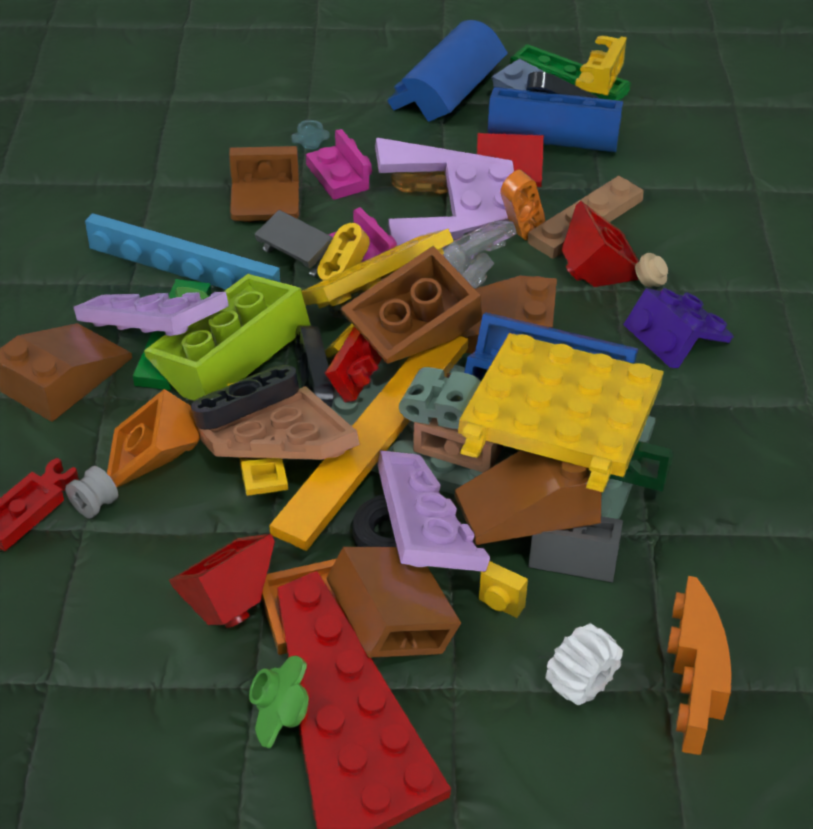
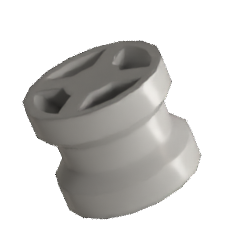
[65,466,119,519]

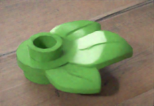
[249,656,309,748]

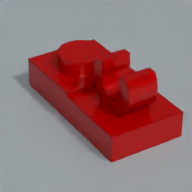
[325,326,382,403]

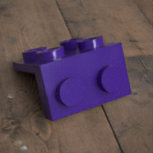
[623,288,734,368]

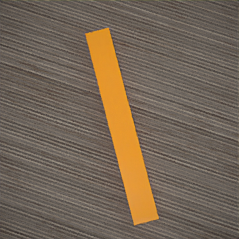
[270,336,468,551]

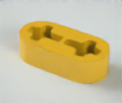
[317,223,370,281]

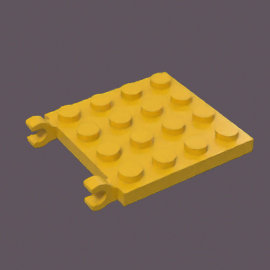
[458,333,664,492]

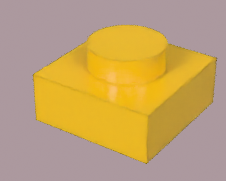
[479,561,528,618]

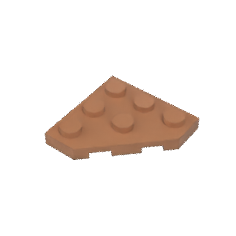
[198,386,360,460]

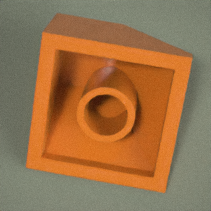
[107,389,200,487]

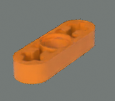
[500,170,545,240]

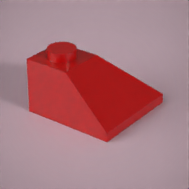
[562,201,639,287]
[169,534,275,628]

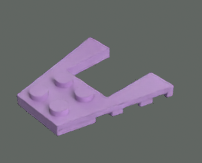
[375,138,514,245]

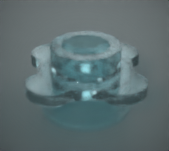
[291,120,330,149]

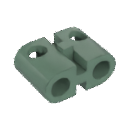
[399,367,481,429]

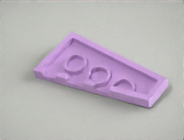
[74,292,229,336]
[377,450,490,572]

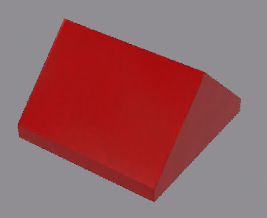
[477,133,544,187]

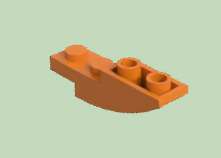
[667,576,731,755]

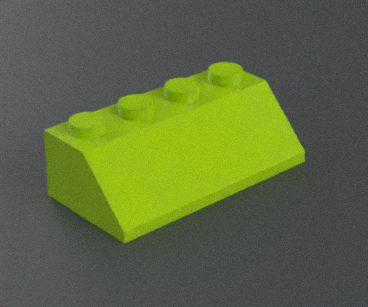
[144,274,311,401]

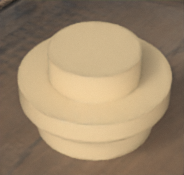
[635,253,668,288]

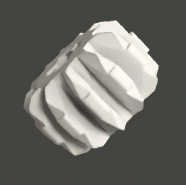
[546,623,623,705]

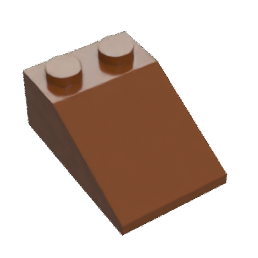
[341,245,482,364]
[459,276,557,354]
[0,323,132,422]
[455,450,602,545]

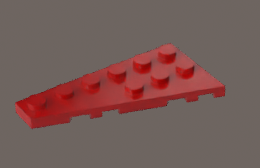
[277,571,451,829]

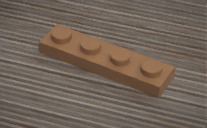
[527,176,644,259]

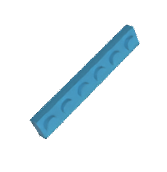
[85,213,280,289]

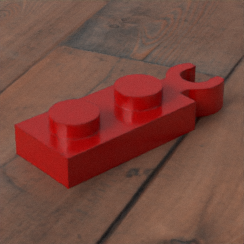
[0,458,79,552]

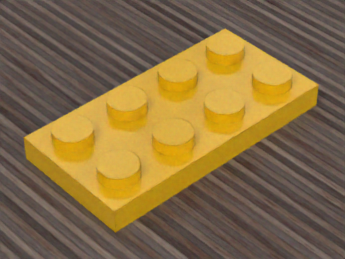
[301,228,454,308]

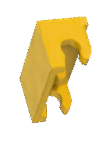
[575,36,627,96]

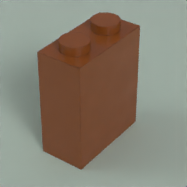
[326,547,461,658]

